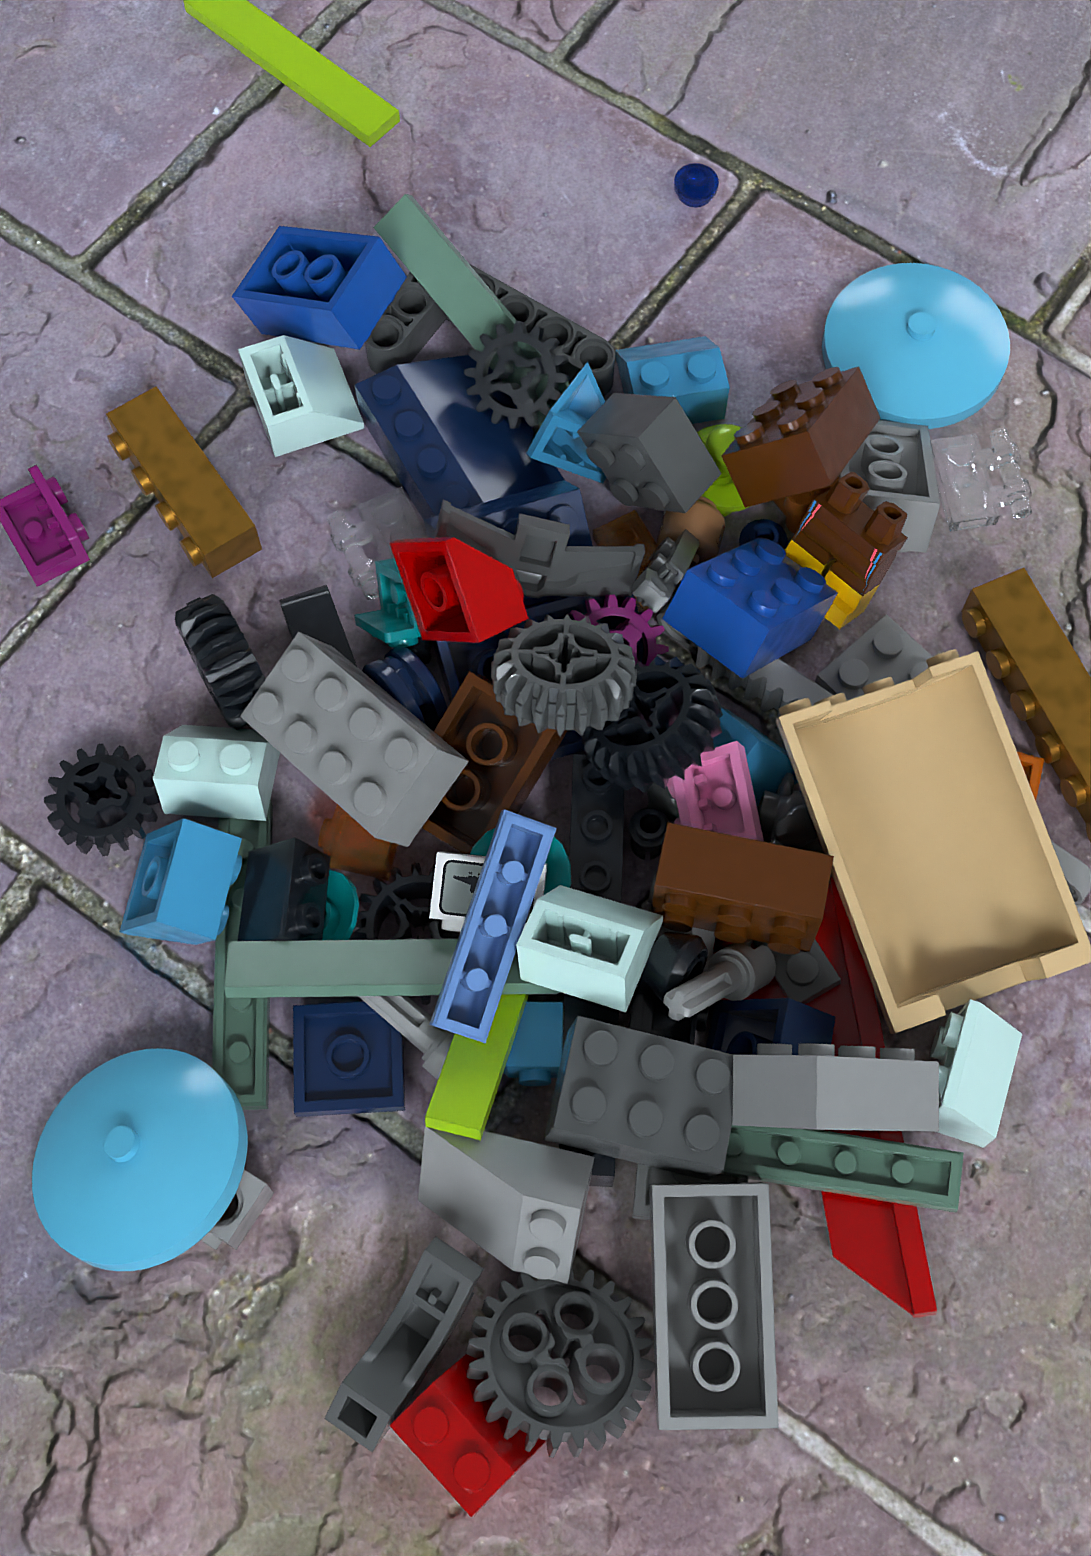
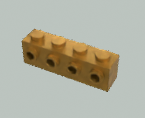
[106,386,262,578]

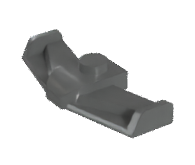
[434,499,645,599]

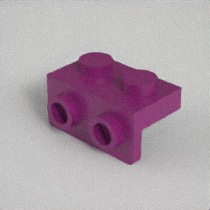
[0,464,90,587]

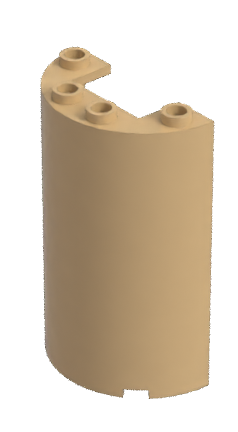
[776,649,1091,1034]

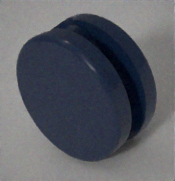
[362,646,448,731]

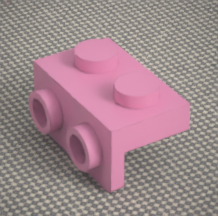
[667,741,764,842]

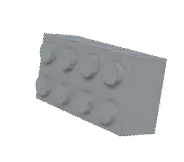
[240,632,469,847]
[649,1182,779,1430]

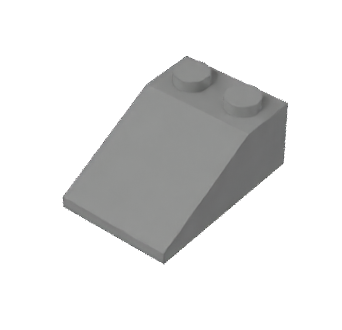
[839,420,940,553]
[418,1125,594,1284]

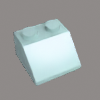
[153,725,280,821]

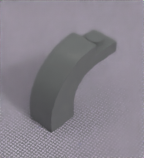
[324,1236,484,1452]

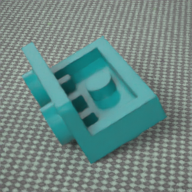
[354,558,422,648]

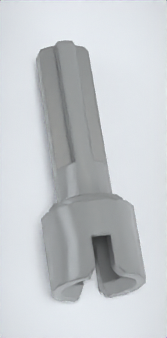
[663,939,776,1021]
[359,996,455,1080]

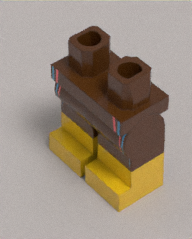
[785,472,908,630]

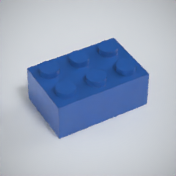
[232,226,407,350]
[662,537,838,679]

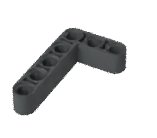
[365,264,615,397]

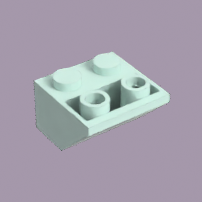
[238,335,365,457]
[516,885,663,1012]
[930,999,1022,1148]

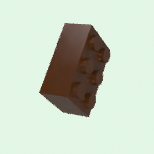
[721,366,880,508]
[422,671,568,854]
[651,822,834,954]

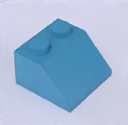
[615,336,730,424]
[119,818,242,945]

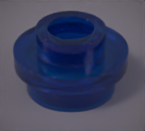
[674,163,719,208]

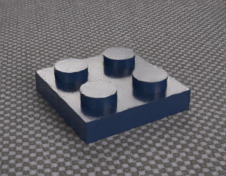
[293,1002,405,1117]

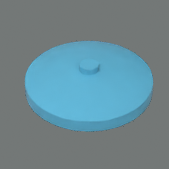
[822,263,1010,429]
[32,1048,248,1271]

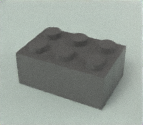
[544,1016,733,1181]

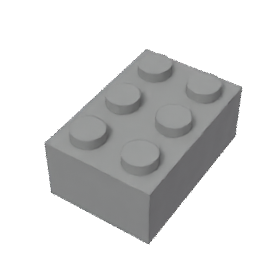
[732,1044,939,1132]

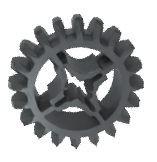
[491,613,637,737]

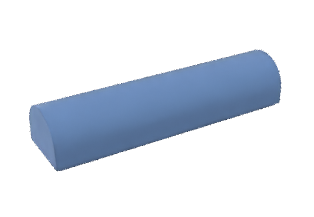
[429,809,556,1043]

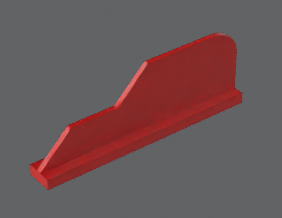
[713,877,937,1318]

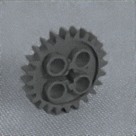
[466,1269,655,1458]

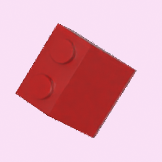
[390,537,529,643]
[389,1354,546,1517]

